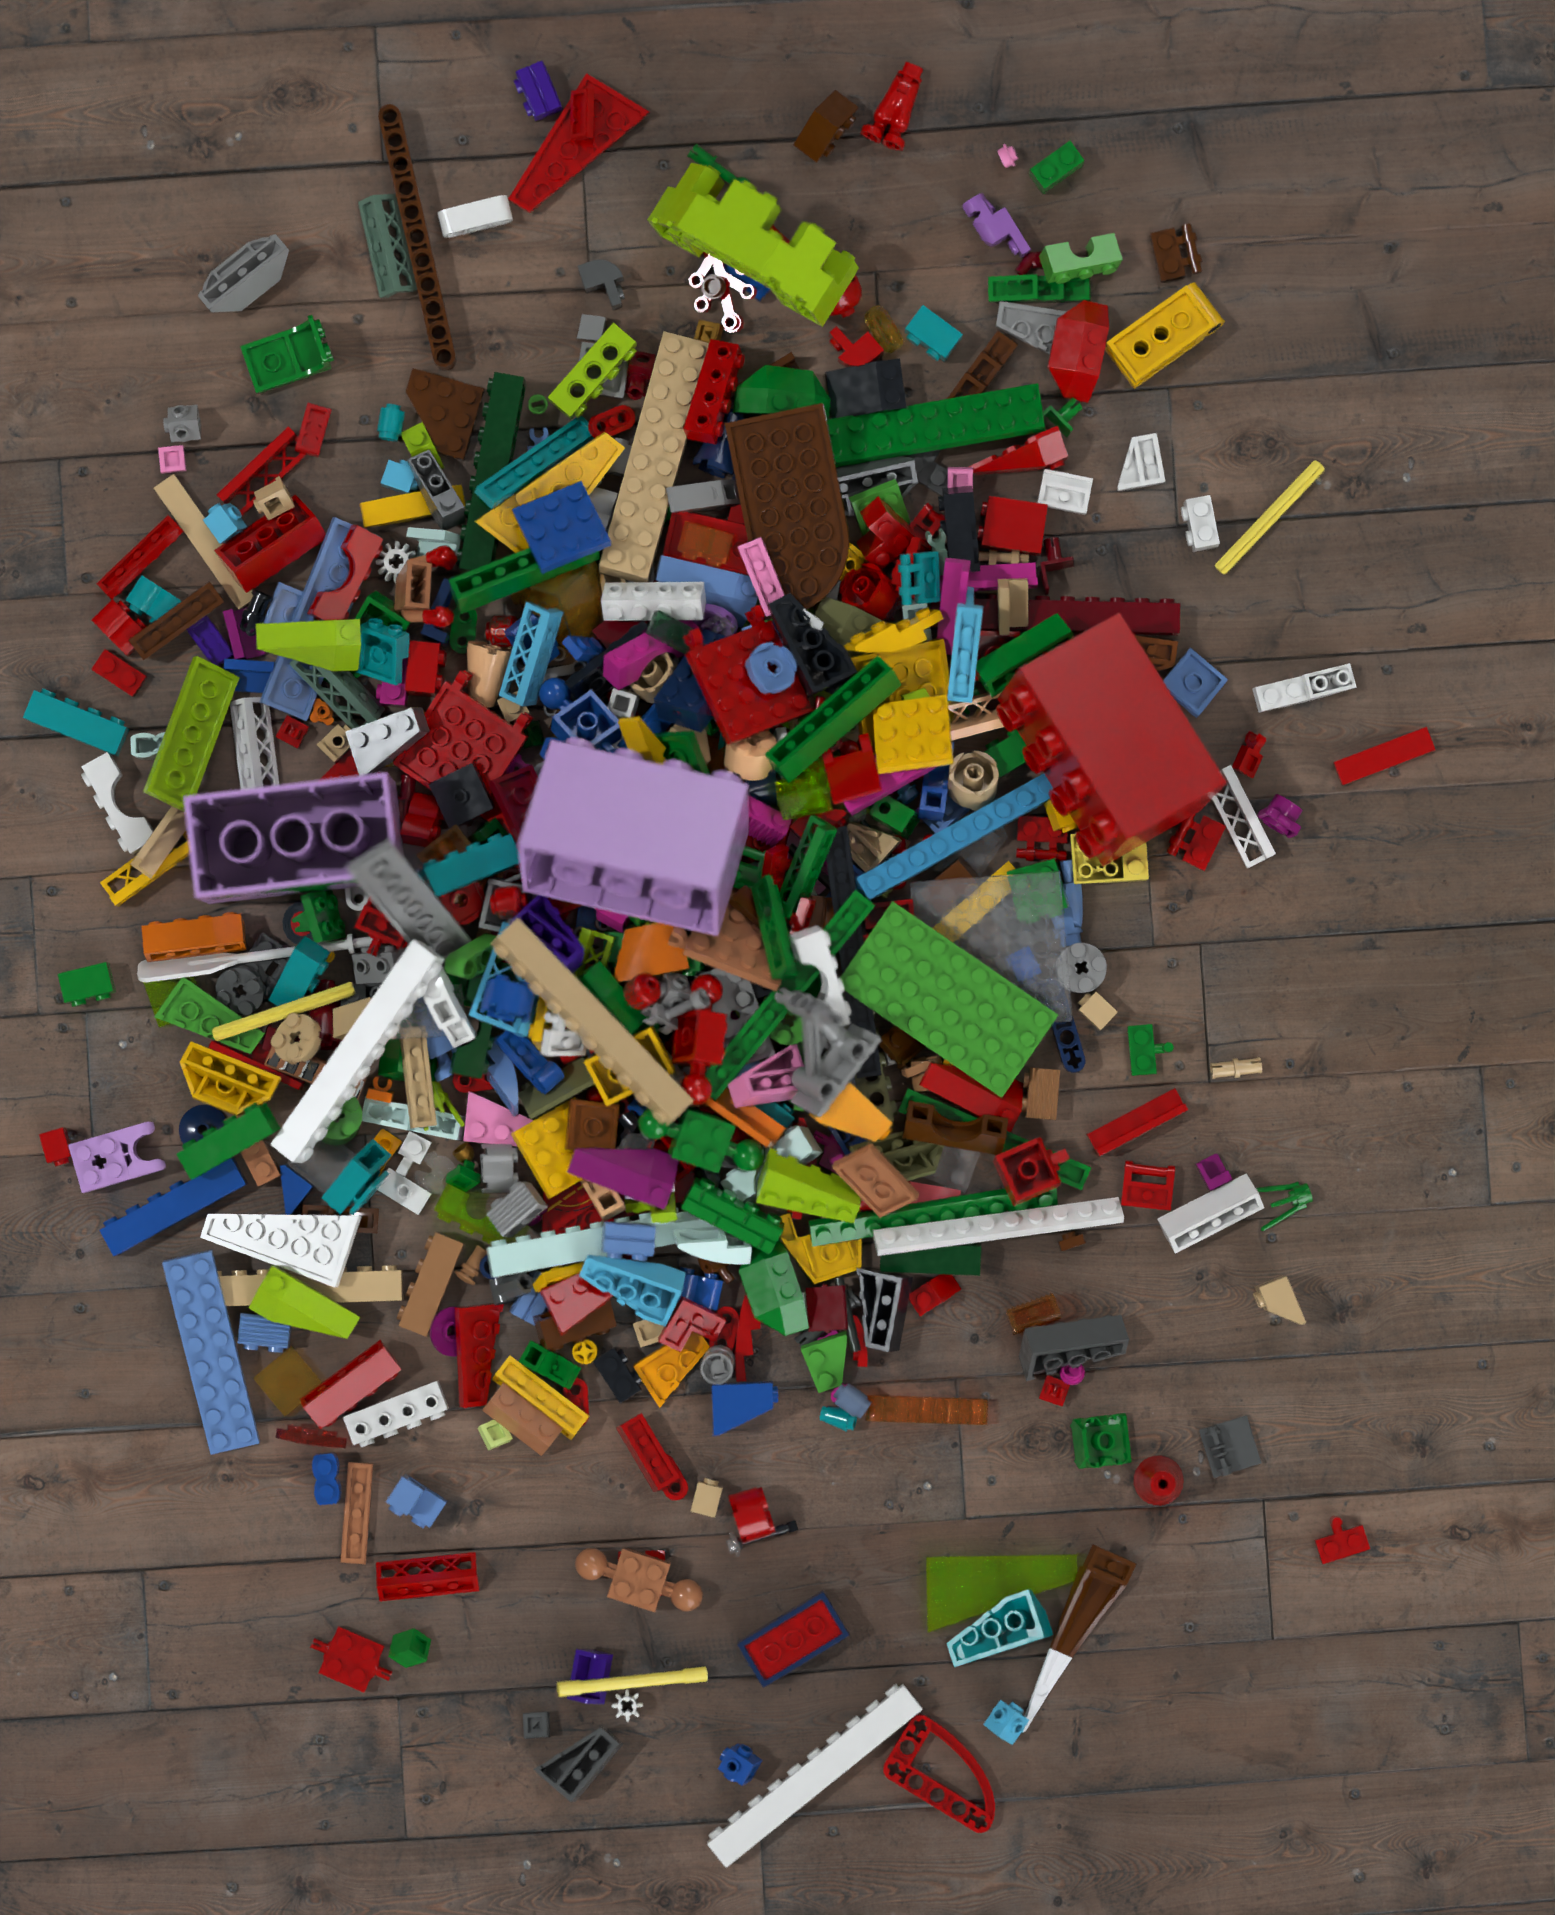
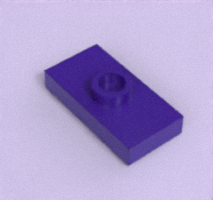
[186,615,234,666]

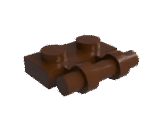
[1149,224,1202,283]

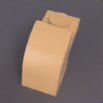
[581,1179,626,1222]

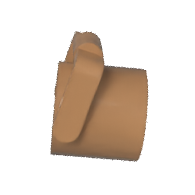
[900,1056,942,1091]

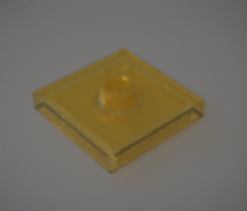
[253,1346,322,1417]

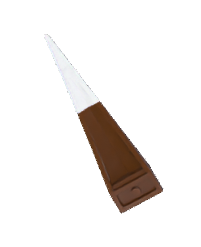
[1023,1544,1136,1732]

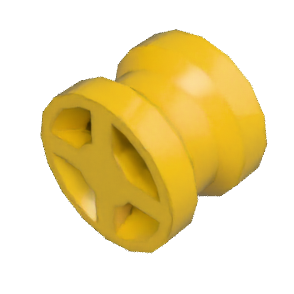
[572,1339,598,1364]

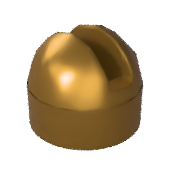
[452,1141,475,1163]

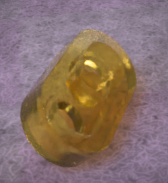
[864,305,903,353]

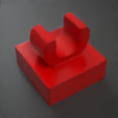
[275,715,310,749]
[1039,1375,1070,1407]

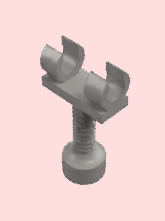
[641,988,710,1034]

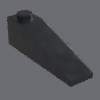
[767,593,857,698]

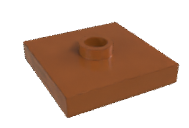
[565,1099,620,1151]

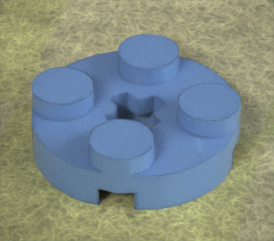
[745,642,797,694]

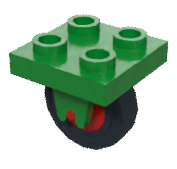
[282,890,346,944]

